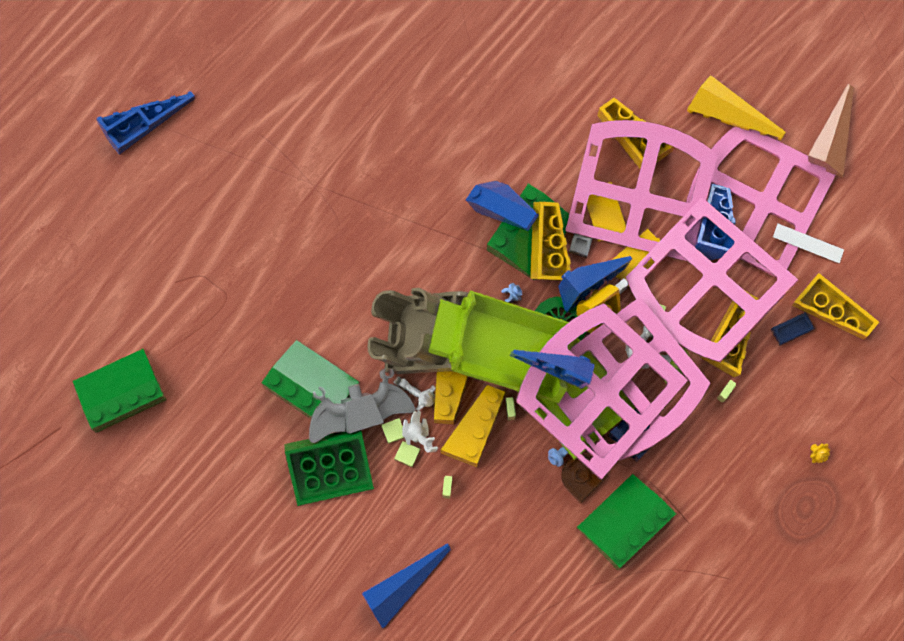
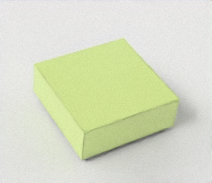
[717,380,736,402]
[505,397,516,420]
[381,418,404,444]
[394,441,420,467]
[442,476,452,499]

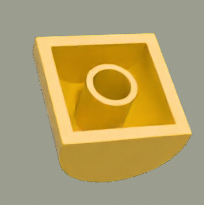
[576,284,621,334]

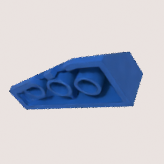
[466,181,539,231]
[695,183,736,260]
[558,256,632,312]
[510,350,594,388]

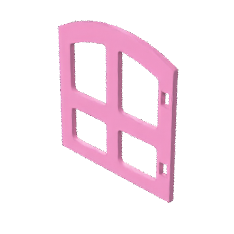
[565,120,718,261]
[684,127,835,278]
[626,198,798,362]
[557,297,710,461]
[516,304,688,479]

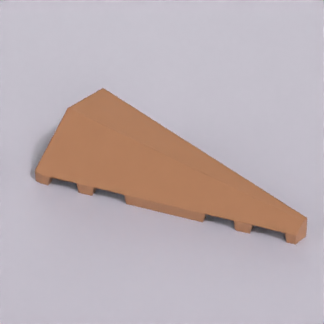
[808,84,854,178]

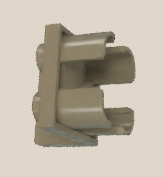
[367,288,480,380]

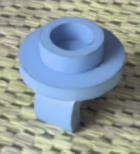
[502,283,522,303]
[548,447,568,467]

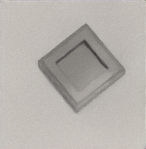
[569,233,592,258]

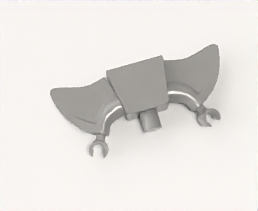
[309,368,416,443]

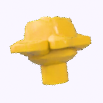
[810,443,830,463]

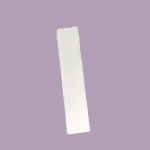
[773,224,844,263]

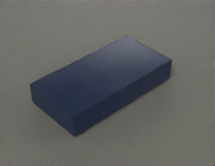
[771,312,815,346]

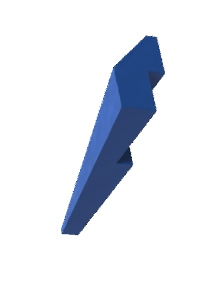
[96,91,195,155]
[362,543,451,629]

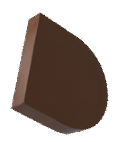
[561,457,609,504]

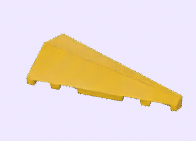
[687,75,786,140]

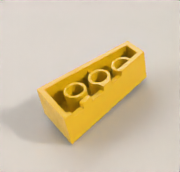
[597,98,674,168]
[531,202,571,280]
[792,273,879,340]
[701,290,759,377]
[434,371,468,424]
[441,385,505,467]

